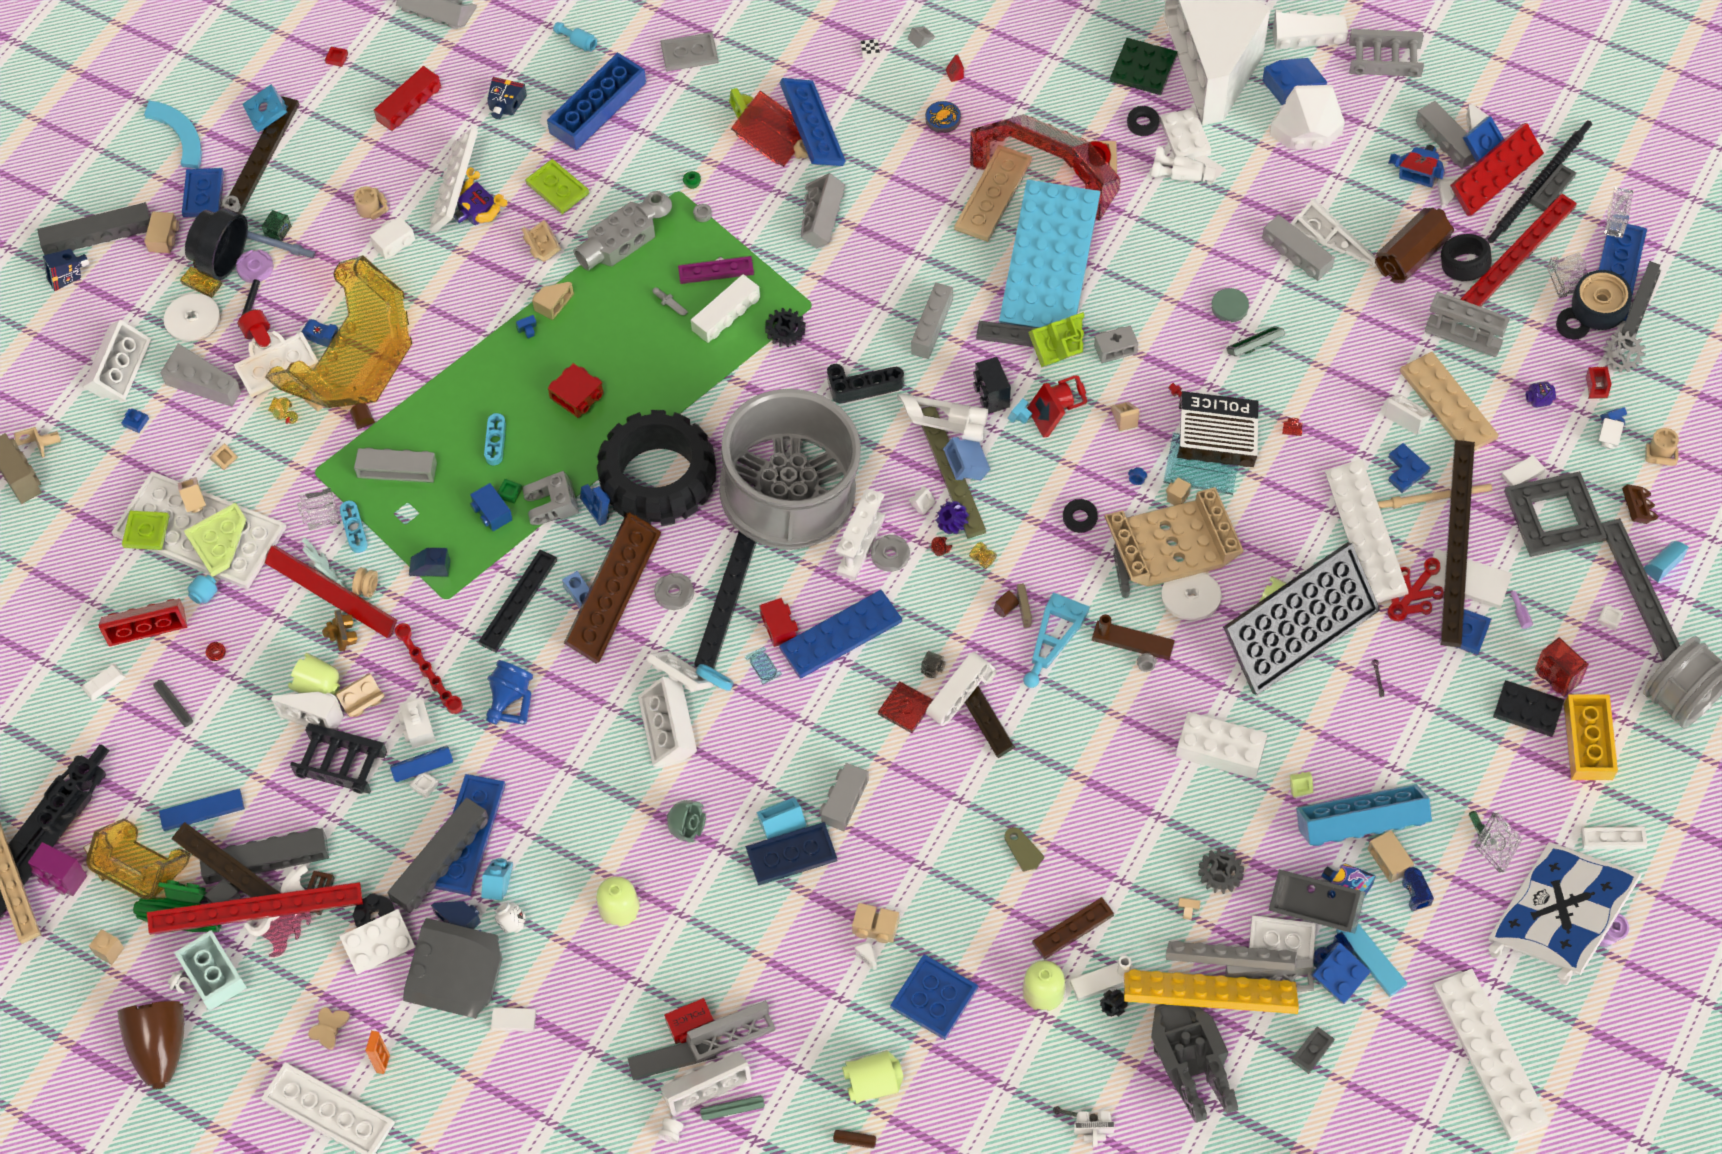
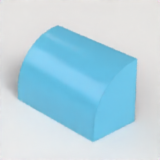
[1644,541,1689,582]
[756,797,807,839]

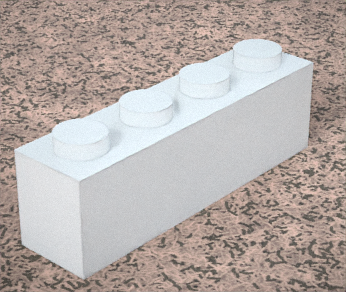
[691,274,760,343]

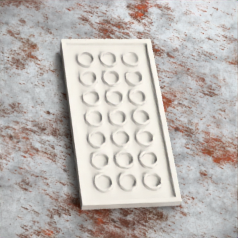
[112,471,287,590]

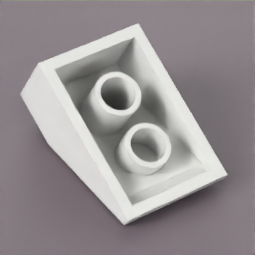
[271,692,344,730]

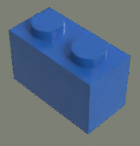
[470,483,513,531]

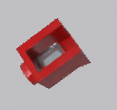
[1586,367,1612,399]

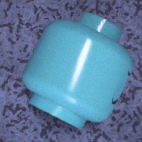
[188,575,218,604]

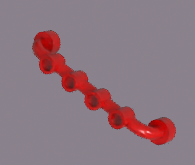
[395,623,463,714]

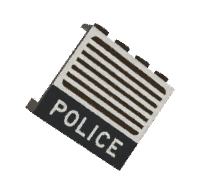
[1177,391,1259,467]

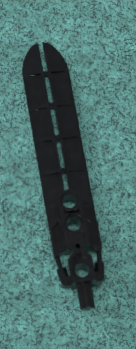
[0,744,110,917]

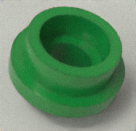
[683,171,701,189]

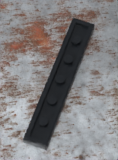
[478,550,557,653]

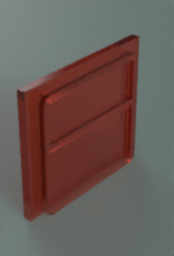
[731,91,802,167]

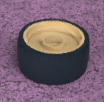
[1572,270,1632,330]

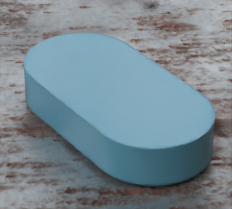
[696,664,734,691]

